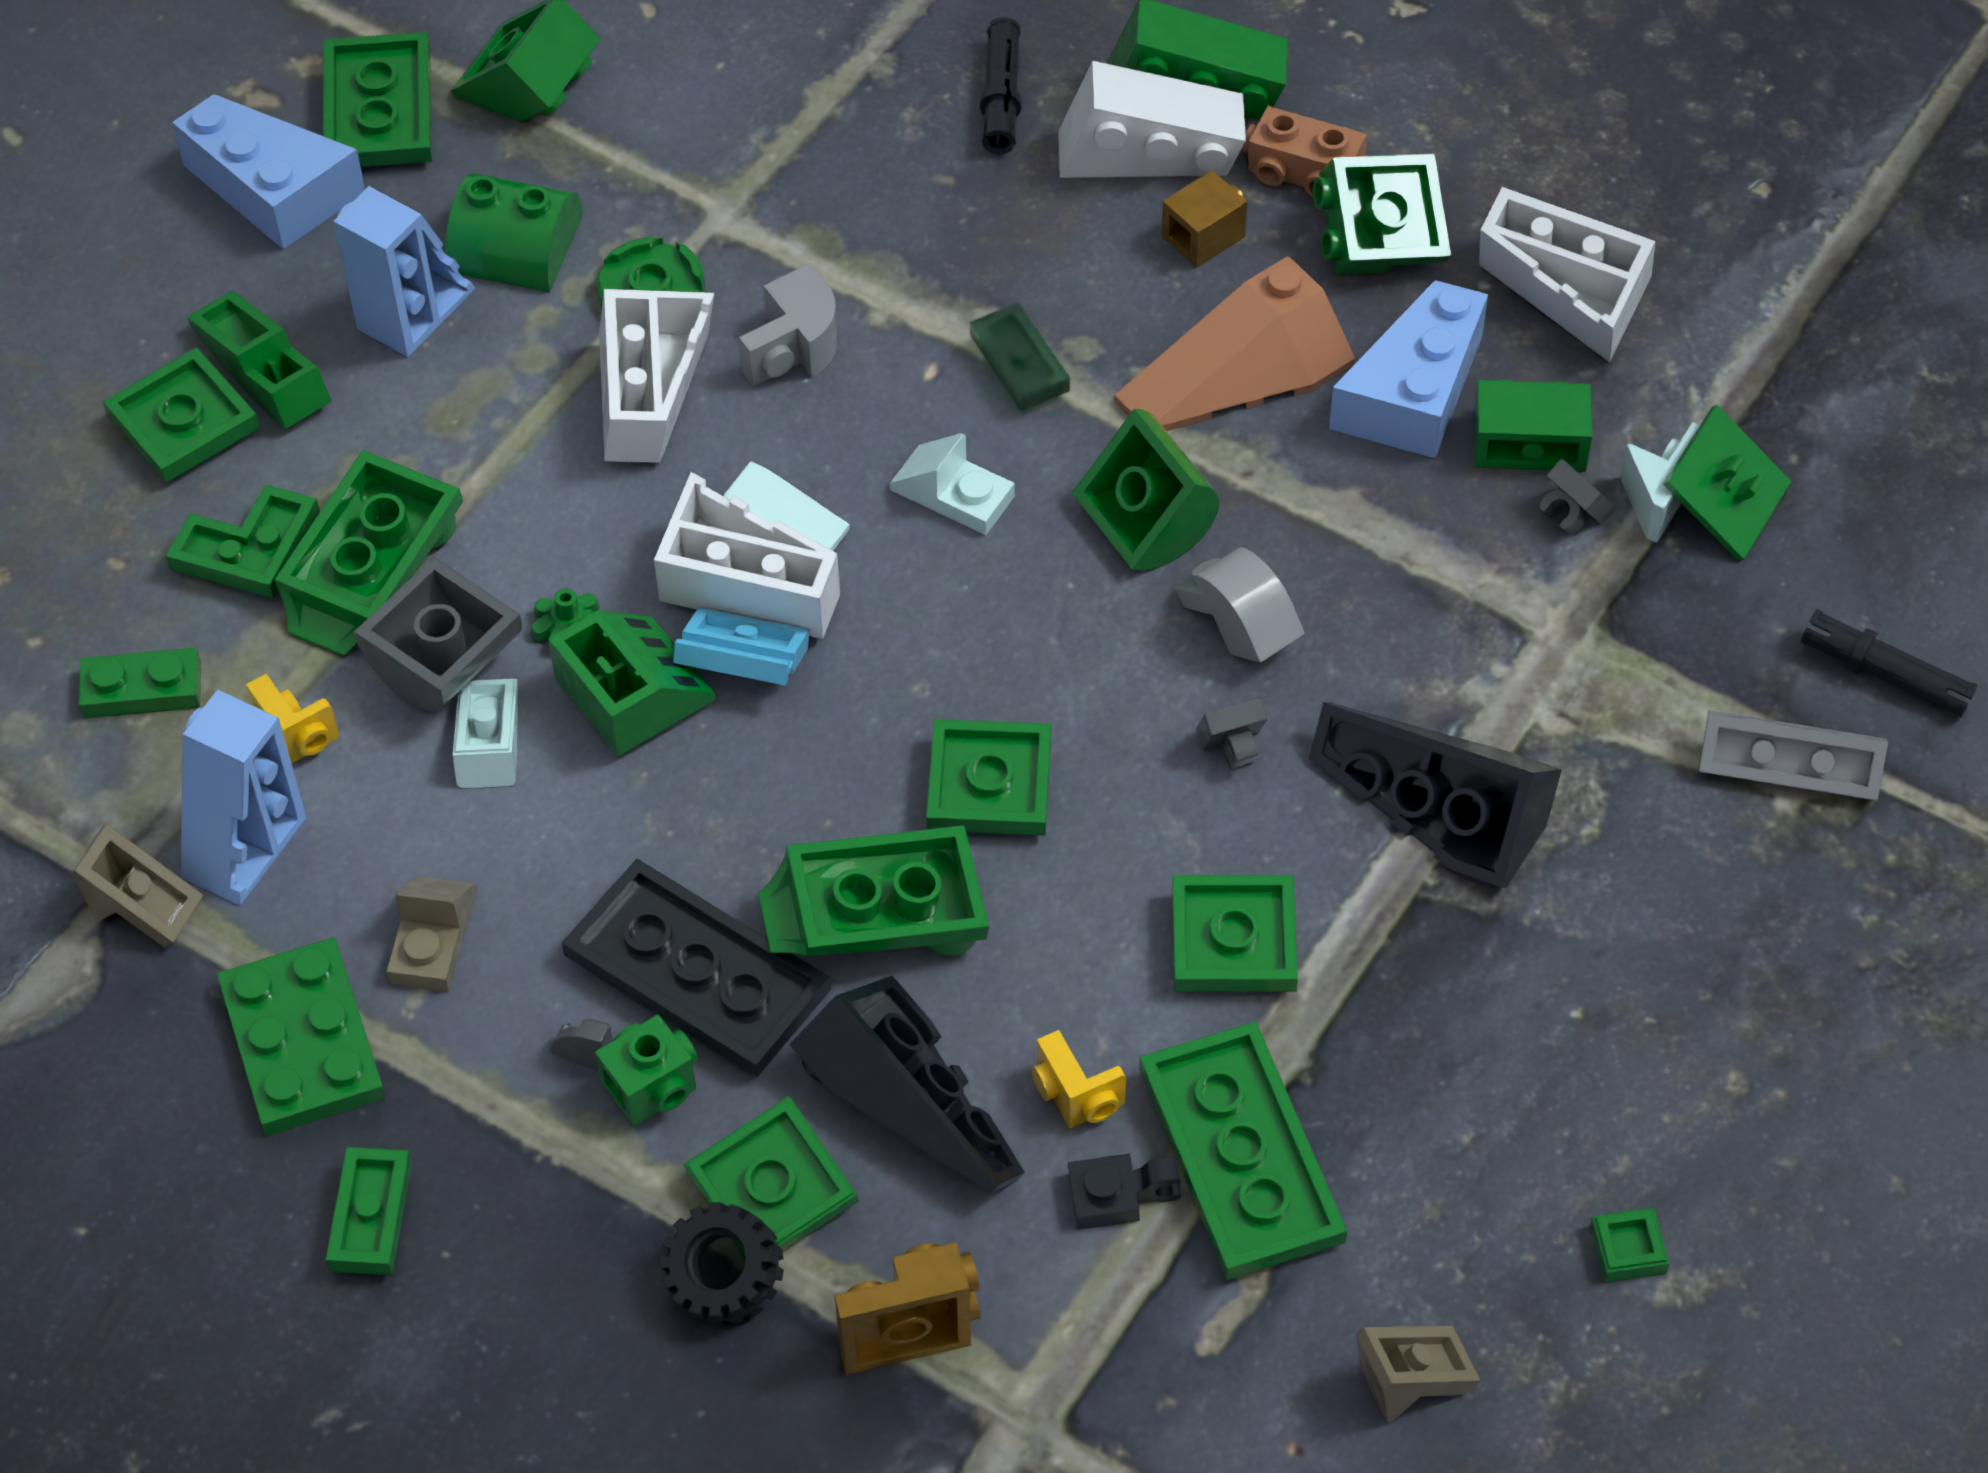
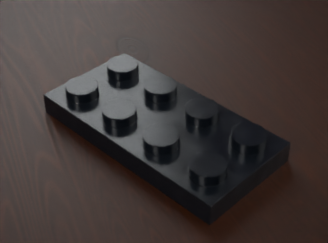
[562,859,831,1077]

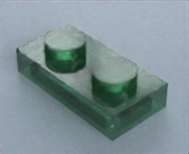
[970,302,1070,411]

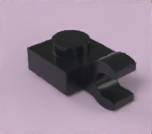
[1068,1153,1181,1230]

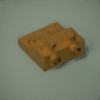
[834,1242,980,1375]

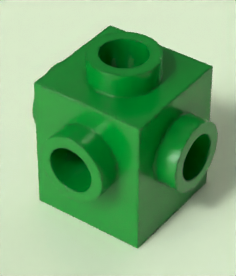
[595,1014,698,1127]

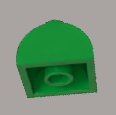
[445,173,583,293]
[1072,408,1219,570]

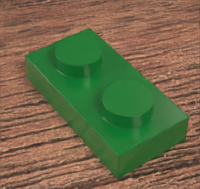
[79,647,201,718]
[326,1147,412,1275]

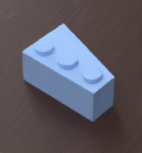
[333,186,476,358]
[1329,280,1488,459]

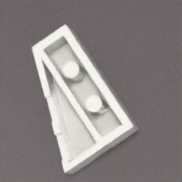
[1058,61,1246,178]
[1479,187,1655,362]
[599,289,714,463]
[654,472,840,639]

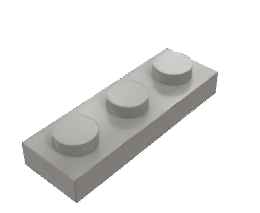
[1698,710,1888,800]

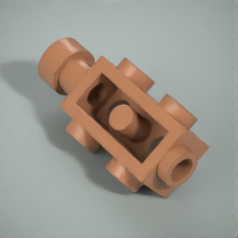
[1242,106,1367,198]

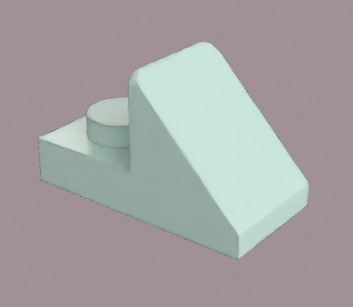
[1620,422,1700,543]
[890,433,1015,535]

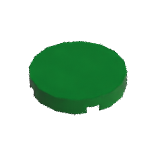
[596,237,705,308]

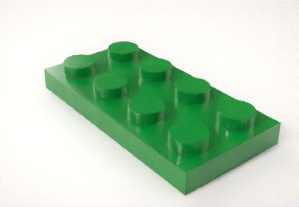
[1139,1021,1347,1281]

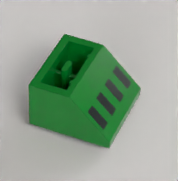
[548,610,716,756]

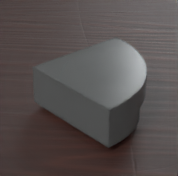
[551,1019,613,1070]

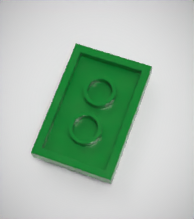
[323,32,432,167]
[217,937,386,1136]

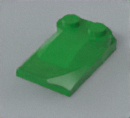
[275,450,463,657]
[758,825,989,956]

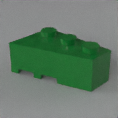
[1106,0,1288,118]

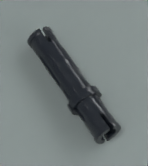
[980,17,1022,154]
[1801,609,1978,718]

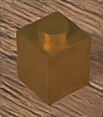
[1162,170,1247,268]

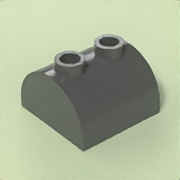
[354,557,522,712]

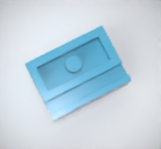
[673,607,810,686]

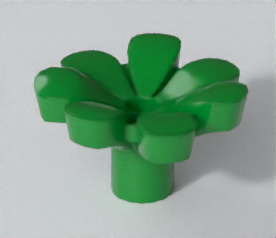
[531,589,599,650]

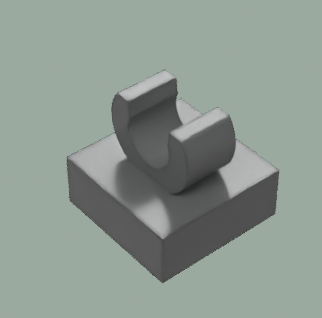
[1539,459,1616,535]
[1196,697,1267,770]

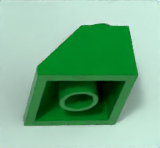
[450,0,601,122]

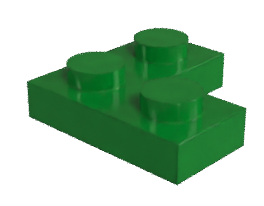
[166,484,320,598]

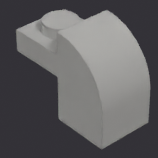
[739,263,838,387]
[1175,546,1305,663]

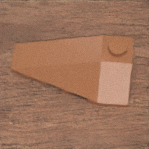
[1114,256,1355,431]

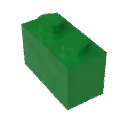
[1473,379,1592,472]

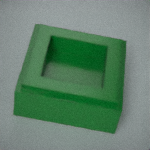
[1590,1207,1670,1283]

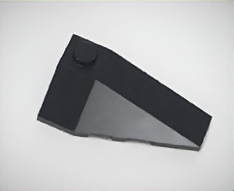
[1309,702,1562,888]
[790,975,1025,1193]

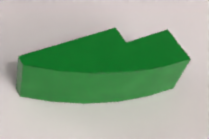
[187,290,332,429]

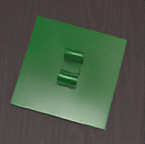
[1663,405,1792,561]

